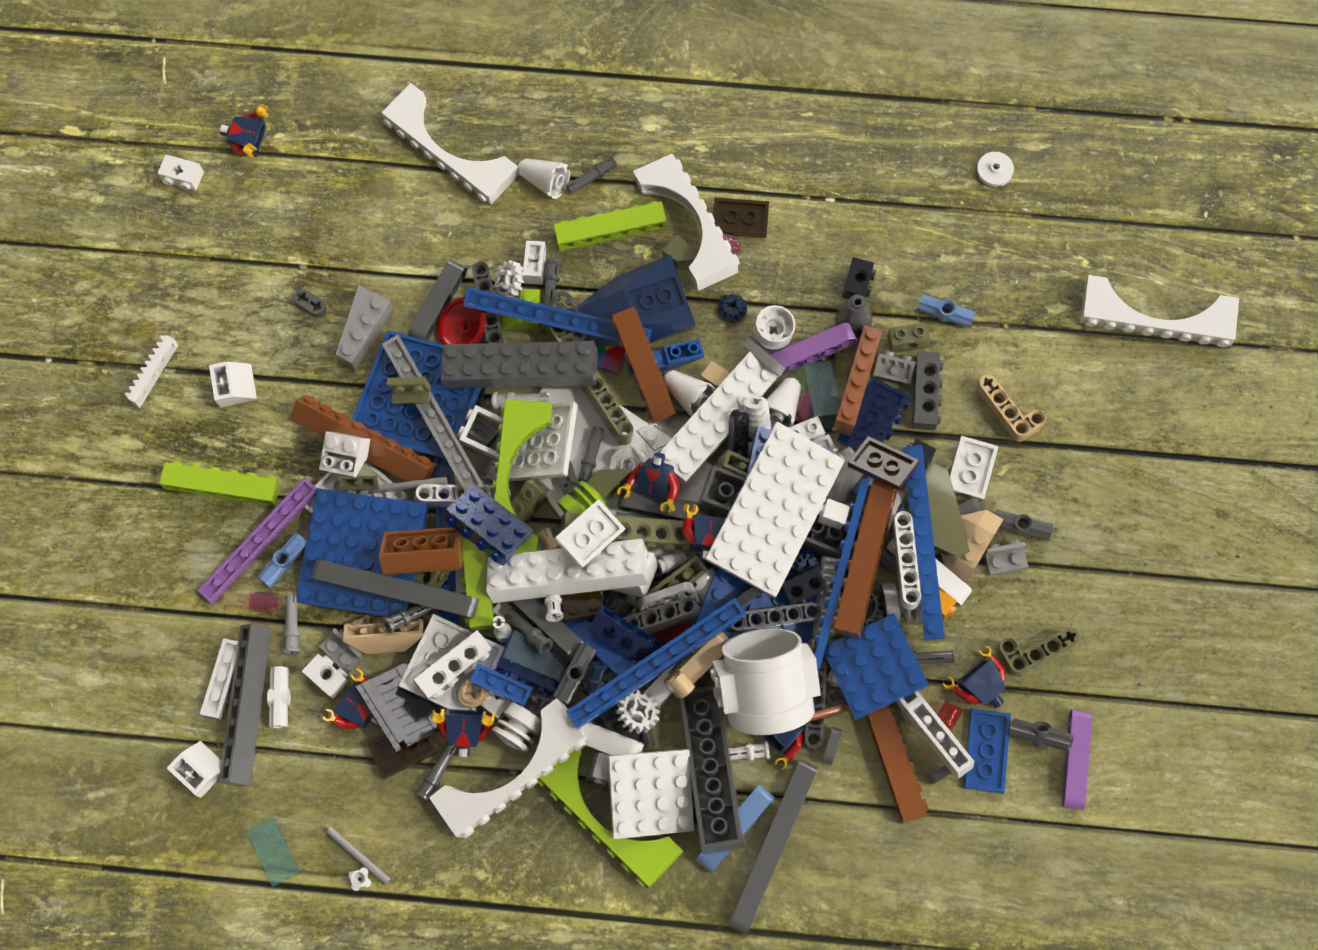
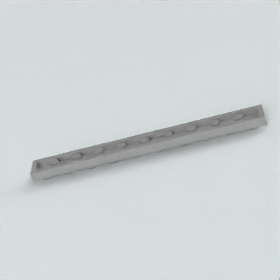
[382,335,485,497]

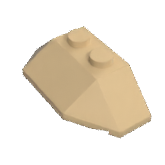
[941,510,1004,583]
[343,615,424,654]

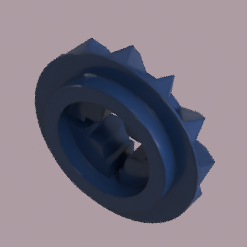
[718,293,747,322]
[791,553,822,584]

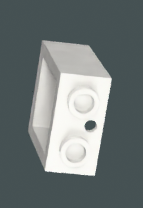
[457,405,503,461]

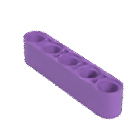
[771,323,857,377]
[1062,709,1092,810]

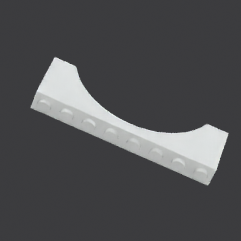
[382,83,519,205]
[633,154,740,291]
[1080,275,1239,347]
[429,698,589,838]

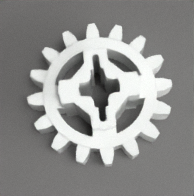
[493,260,525,298]
[616,690,660,734]

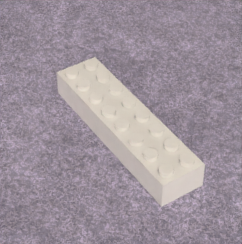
[660,352,779,489]
[487,539,648,603]

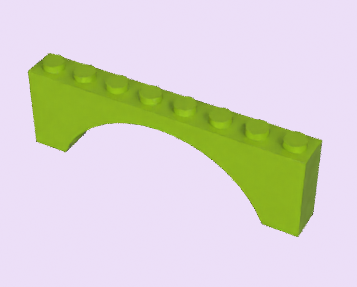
[486,399,553,556]
[537,750,683,888]

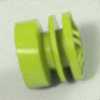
[557,480,609,513]

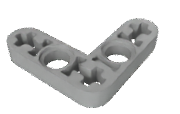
[639,582,702,624]

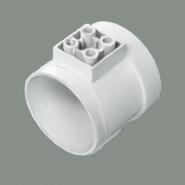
[710,628,821,735]

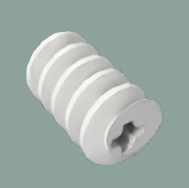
[743,396,772,438]

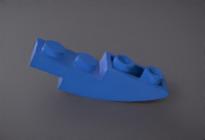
[626,339,704,376]

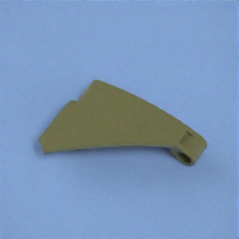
[899,454,970,557]

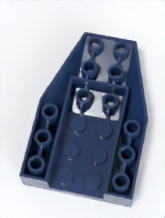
[577,255,695,347]

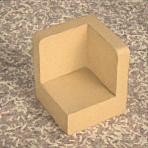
[701,361,730,388]

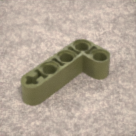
[997,628,1079,676]

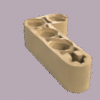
[977,374,1046,442]
[663,632,729,699]

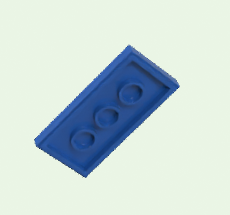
[963,708,1011,794]

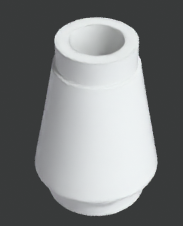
[657,551,687,574]

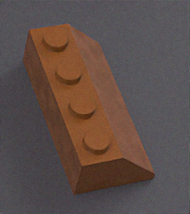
[379,527,463,575]

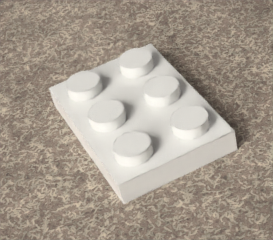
[950,436,999,501]
[554,499,625,569]

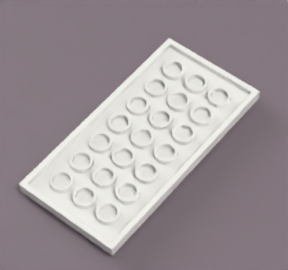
[705,422,845,598]

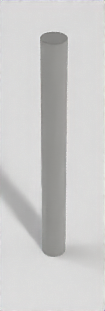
[373,477,448,494]
[326,827,391,885]

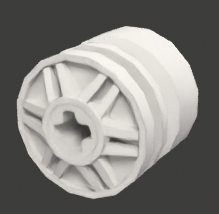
[752,305,796,354]
[492,701,542,753]

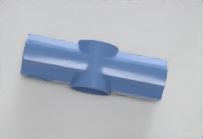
[917,294,976,328]
[257,533,307,588]

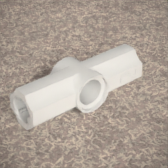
[267,666,291,728]

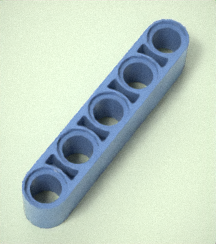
[696,784,775,874]

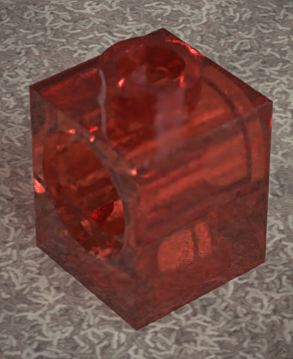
[937,700,963,731]

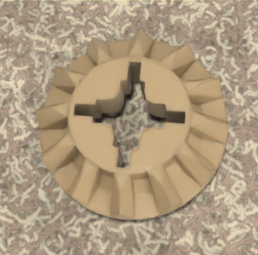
[458,678,489,708]

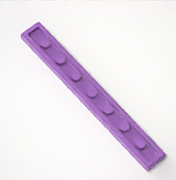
[197,477,317,604]

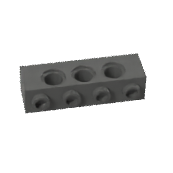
[912,351,943,431]

